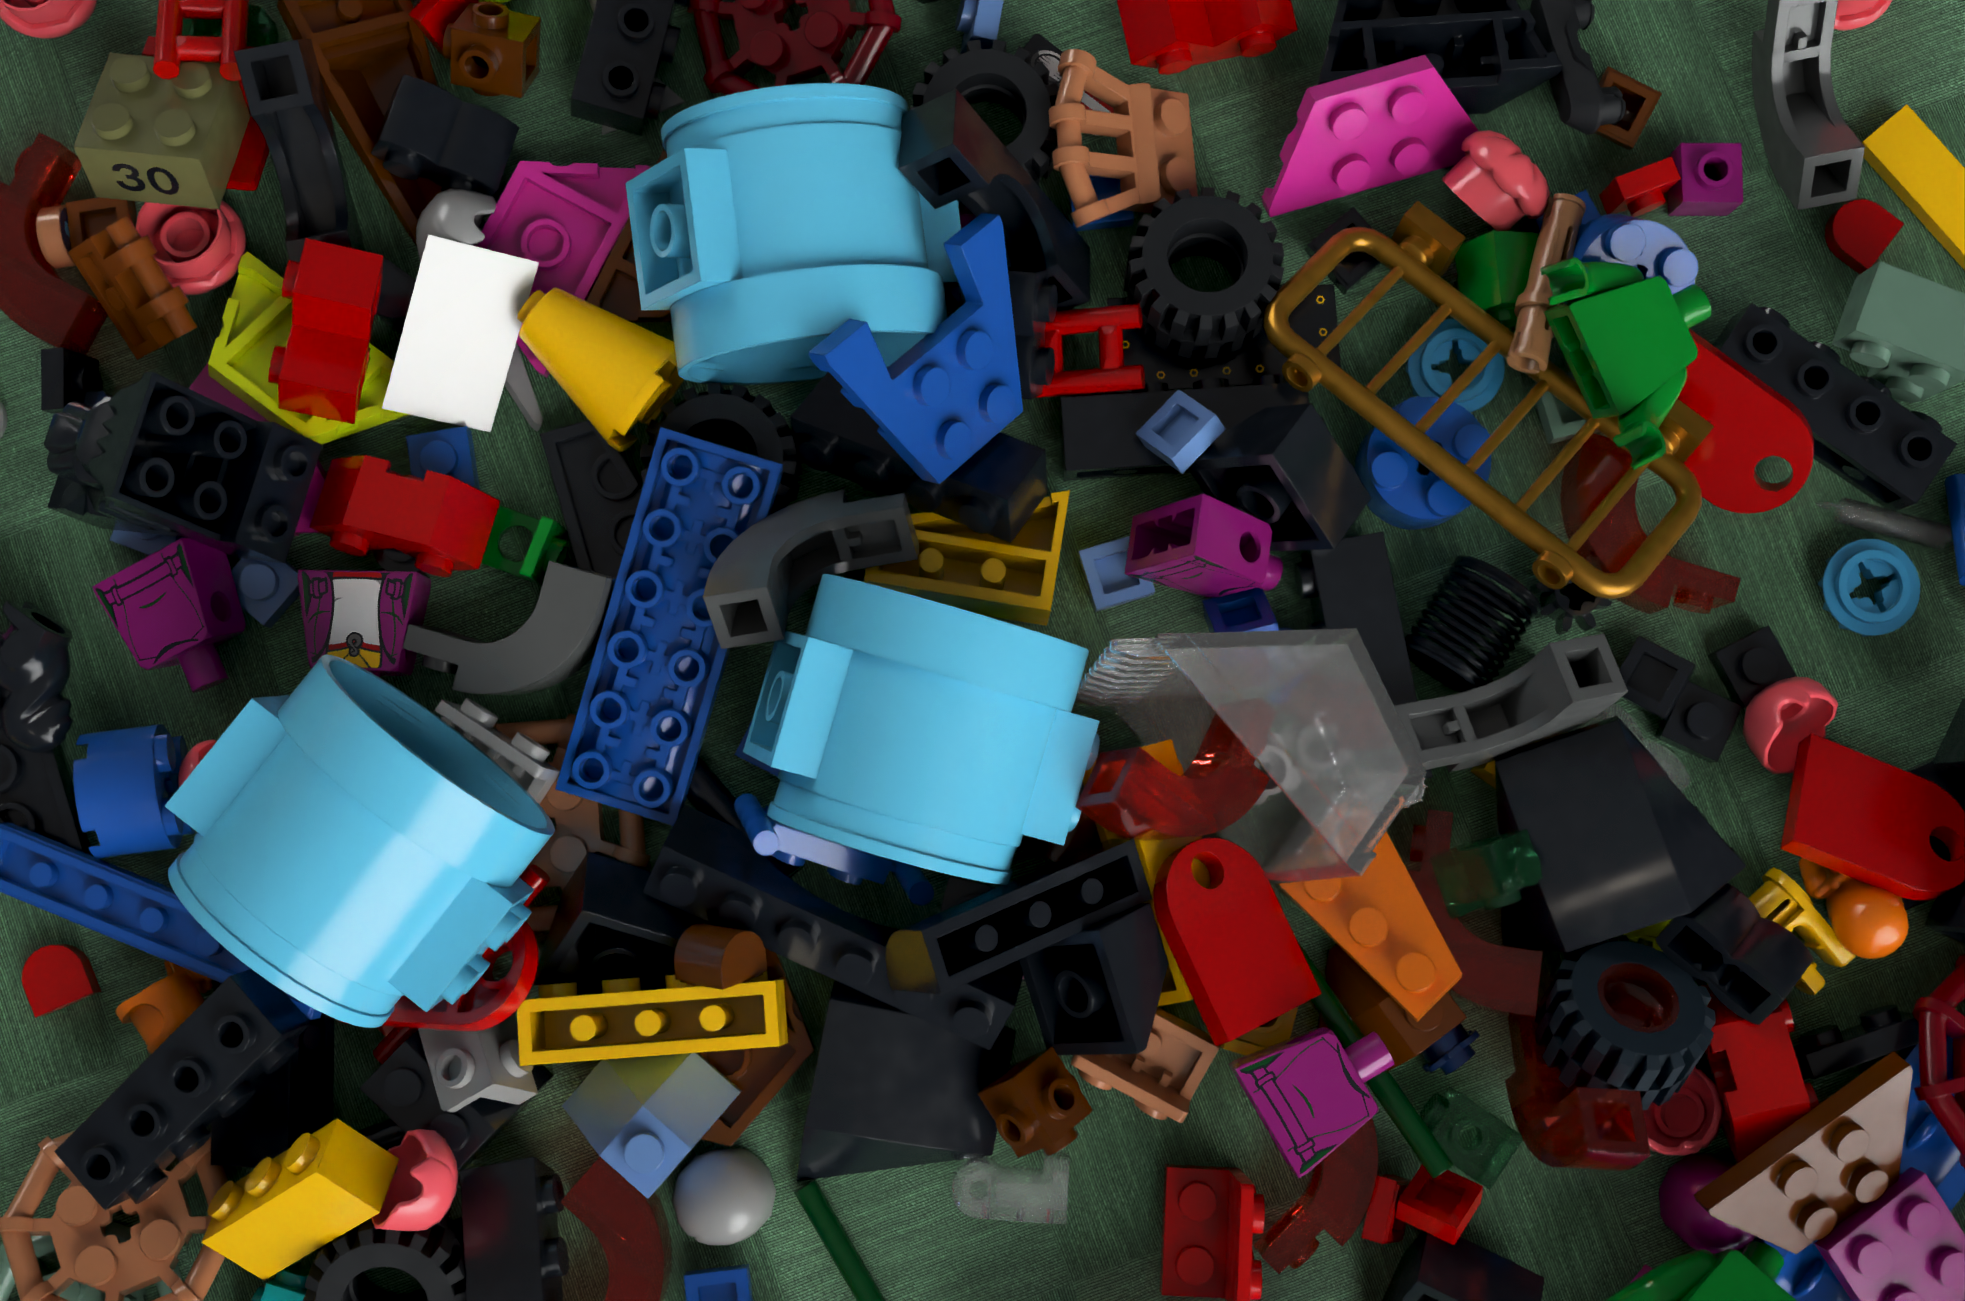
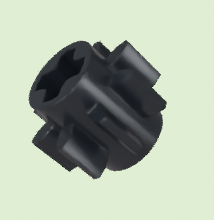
[1529,558,1612,635]

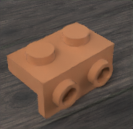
[1070,1007,1220,1123]

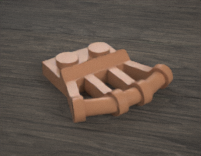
[1048,49,1198,228]

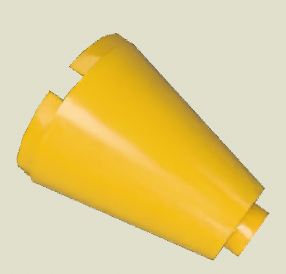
[517,287,685,452]

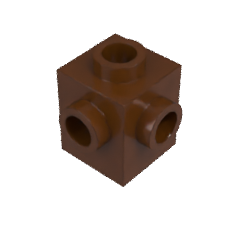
[443,1,541,99]
[978,1047,1093,1158]

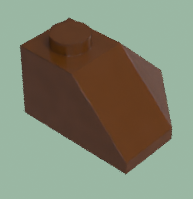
[1317,943,1467,1084]

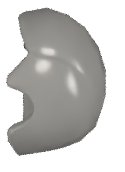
[416,189,496,263]
[672,1148,776,1245]

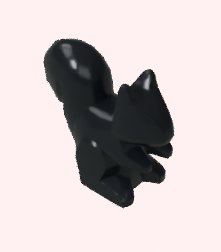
[0,600,73,753]

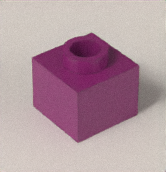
[1667,143,1743,216]

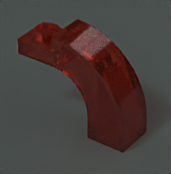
[0,132,108,355]
[1560,433,1741,615]
[1075,698,1277,841]
[1407,809,1543,1019]
[1505,1003,1651,1171]
[1253,1118,1378,1275]
[560,1157,672,1301]

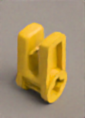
[1748,867,1856,995]

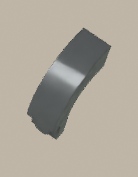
[1752,0,1865,210]
[703,489,919,649]
[403,561,616,695]
[1383,633,1628,774]

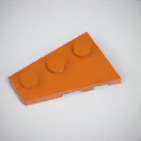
[1278,796,1462,1022]

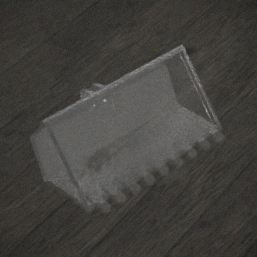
[1075,628,1428,884]

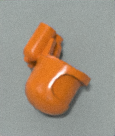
[1799,857,1909,959]
[115,960,214,1054]

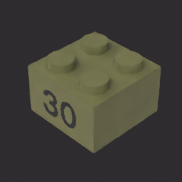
[73,52,251,209]

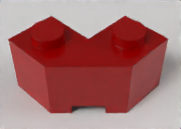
[1117,0,1298,75]
[268,238,384,424]
[309,455,500,577]
[1703,984,1819,1163]

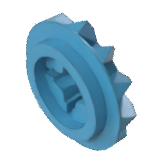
[1405,319,1505,412]
[1818,539,1920,637]

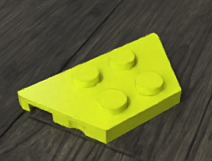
[208,251,409,445]

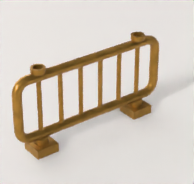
[1263,200,1714,599]

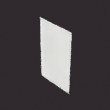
[382,234,539,432]

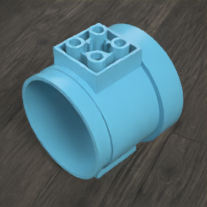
[625,83,961,385]
[743,574,1100,885]
[165,654,555,1028]

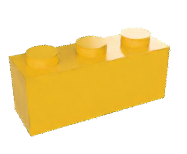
[201,1118,399,1280]

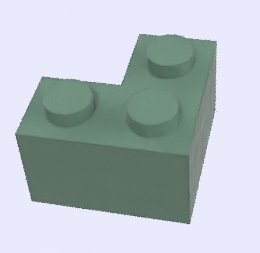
[1832,261,1965,403]

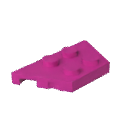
[1262,55,1479,217]
[474,161,651,378]

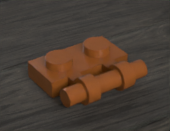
[68,216,198,360]

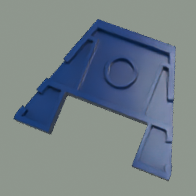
[808,213,1023,484]

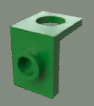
[481,505,569,586]

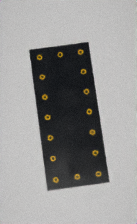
[1107,284,1341,393]

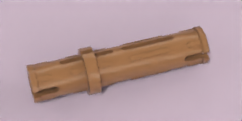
[1506,193,1586,374]

